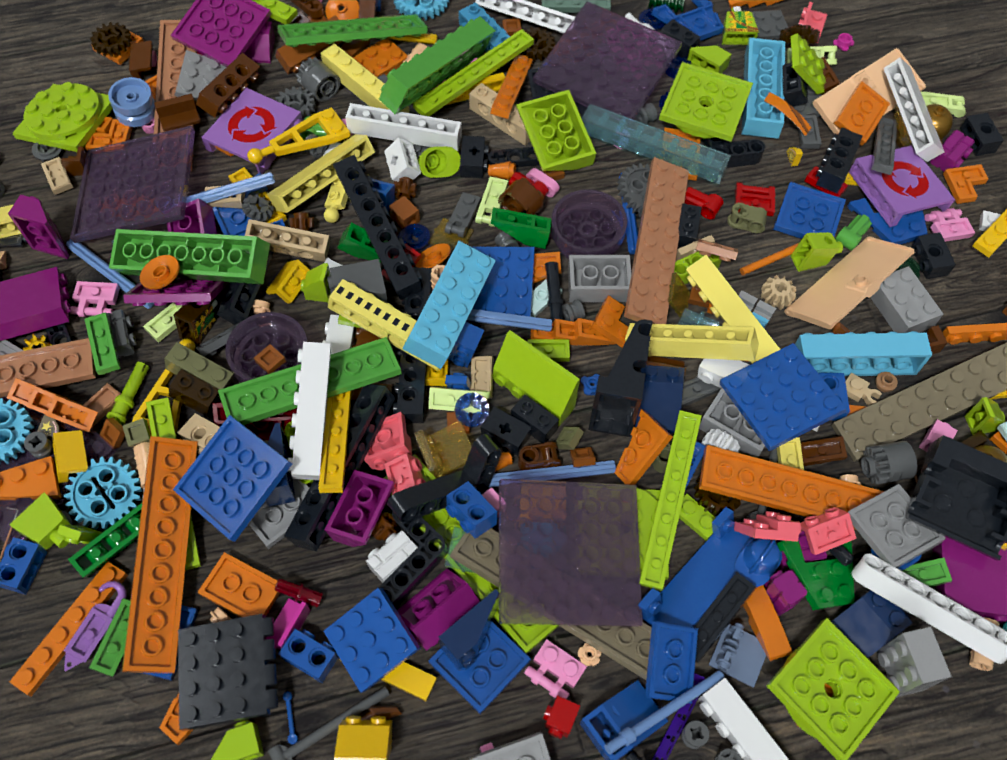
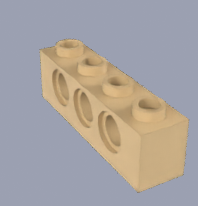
[469,83,530,146]
[245,219,330,262]
[177,413,220,455]

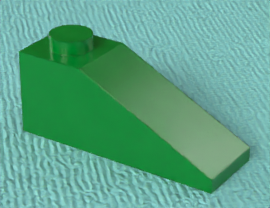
[490,207,551,249]
[337,222,394,263]

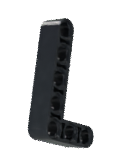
[701,105,765,169]
[387,434,502,523]
[378,512,449,608]

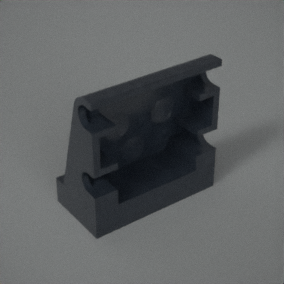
[588,319,653,437]
[905,435,1007,561]

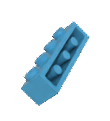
[459,2,514,59]

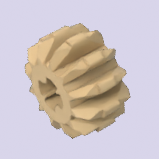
[761,275,796,310]

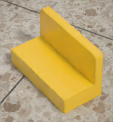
[266,259,310,304]
[53,430,88,483]

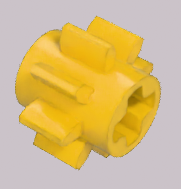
[23,334,51,351]

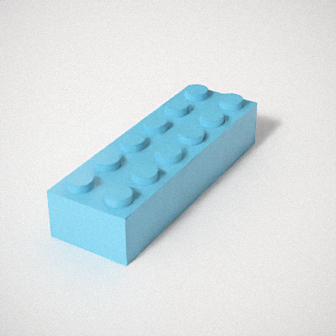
[742,37,785,138]
[402,241,496,369]
[795,331,932,376]

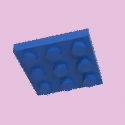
[773,182,846,239]
[324,588,421,693]
[428,622,531,715]

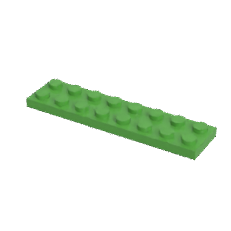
[277,14,427,47]
[218,337,401,425]

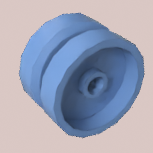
[108,77,155,127]

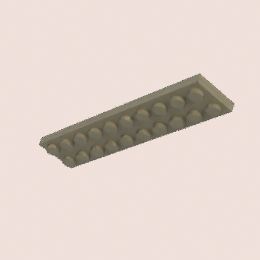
[831,343,1007,462]
[450,529,652,680]

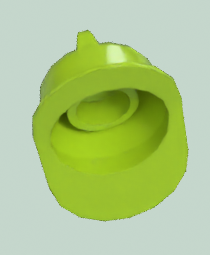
[417,146,460,178]

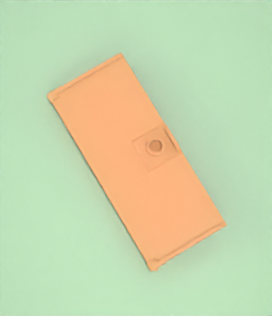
[812,48,926,134]
[784,236,914,329]

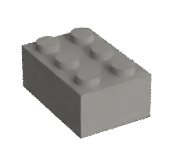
[568,255,631,302]
[870,266,943,333]
[699,388,765,458]
[878,627,951,698]

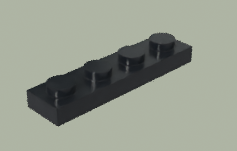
[693,572,757,663]

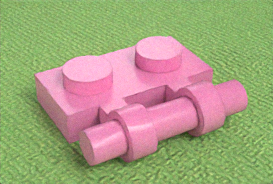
[924,208,975,242]
[70,281,120,317]
[524,639,587,699]

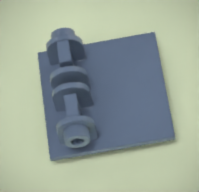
[709,623,766,688]

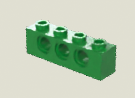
[68,503,142,579]

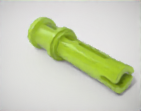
[106,362,149,425]

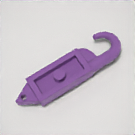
[63,581,127,671]

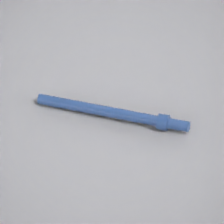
[604,671,724,754]

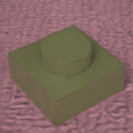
[122,418,151,447]
[555,427,584,450]

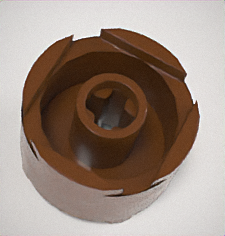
[498,177,545,215]

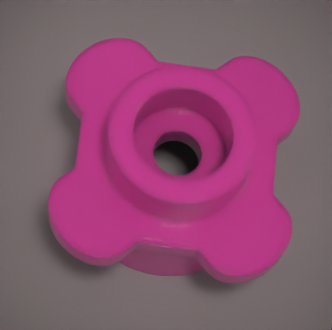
[833,33,854,51]

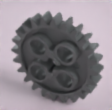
[617,163,650,217]

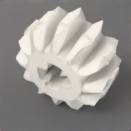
[701,429,740,453]

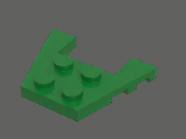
[776,540,855,611]

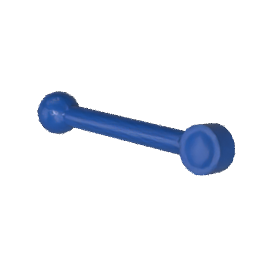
[283,691,298,744]

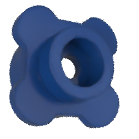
[581,374,600,395]

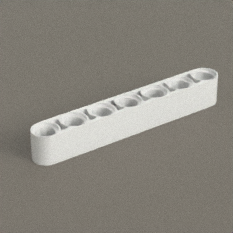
[852,554,1007,664]

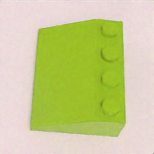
[516,90,596,171]
[493,330,580,426]

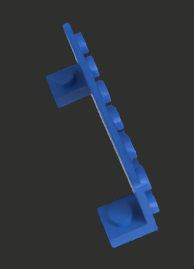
[638,507,753,628]

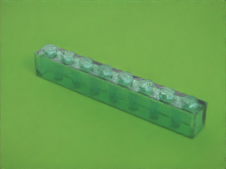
[581,104,731,184]

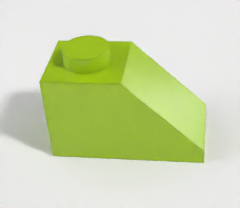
[687,46,731,74]
[301,263,331,303]
[965,397,1006,435]
[211,721,264,760]

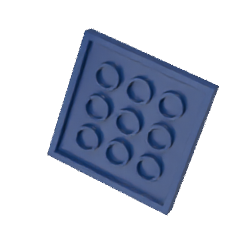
[455,246,535,323]
[720,343,846,451]
[173,415,293,542]

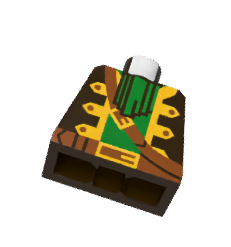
[173,299,218,346]

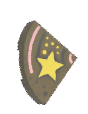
[37,414,61,439]

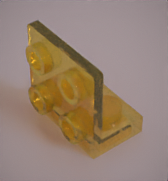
[414,421,472,478]

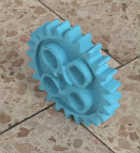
[394,0,449,20]
[0,398,34,464]
[64,457,143,530]

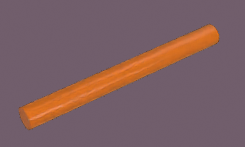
[740,242,800,275]

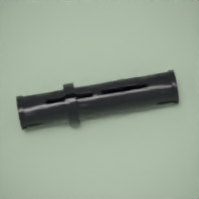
[545,262,564,322]

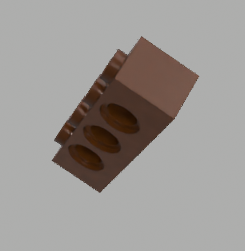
[196,53,260,118]

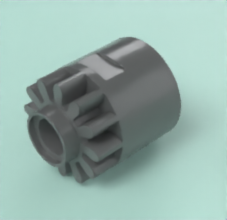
[296,57,340,102]
[861,441,917,485]

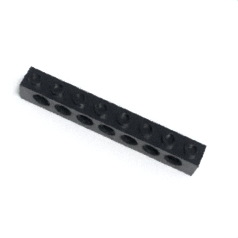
[333,155,423,300]
[393,267,432,423]
[284,384,395,552]

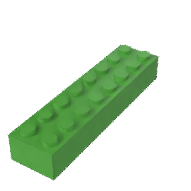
[379,16,496,115]
[109,229,270,284]

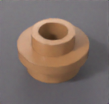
[875,372,898,392]

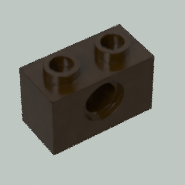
[169,369,219,416]

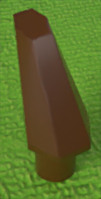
[361,706,402,720]

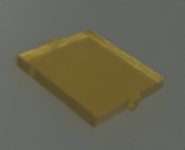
[429,218,474,253]
[668,272,690,320]

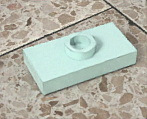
[531,279,563,317]

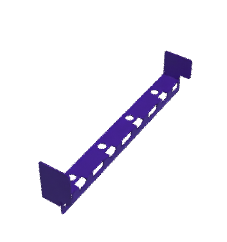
[652,673,705,760]

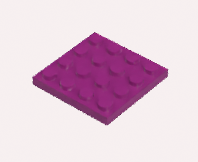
[171,0,272,67]
[123,278,230,306]

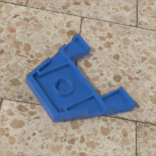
[652,0,724,41]
[213,173,286,236]
[847,198,928,245]

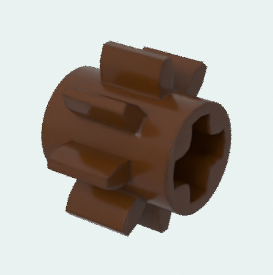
[394,177,417,200]
[289,212,314,231]
[371,512,397,540]

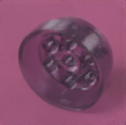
[551,190,627,259]
[226,312,308,383]

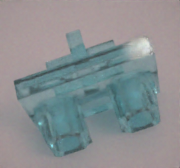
[678,308,720,326]

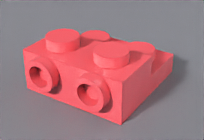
[364,412,412,470]
[734,511,801,542]

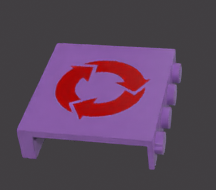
[201,88,303,174]
[849,146,955,227]

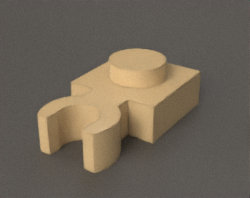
[845,373,882,406]

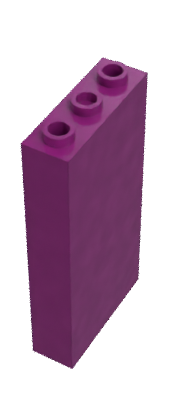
[0,267,71,341]
[933,536,1007,625]

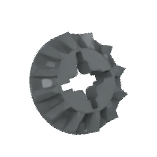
[32,143,63,162]
[242,194,274,222]

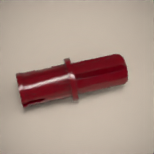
[274,579,323,608]

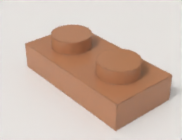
[696,239,738,262]

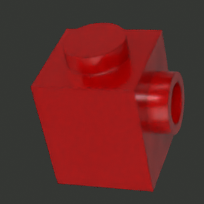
[543,695,580,739]

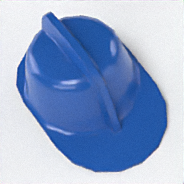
[734,538,782,587]

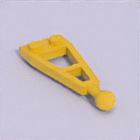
[247,107,350,164]
[132,339,196,442]

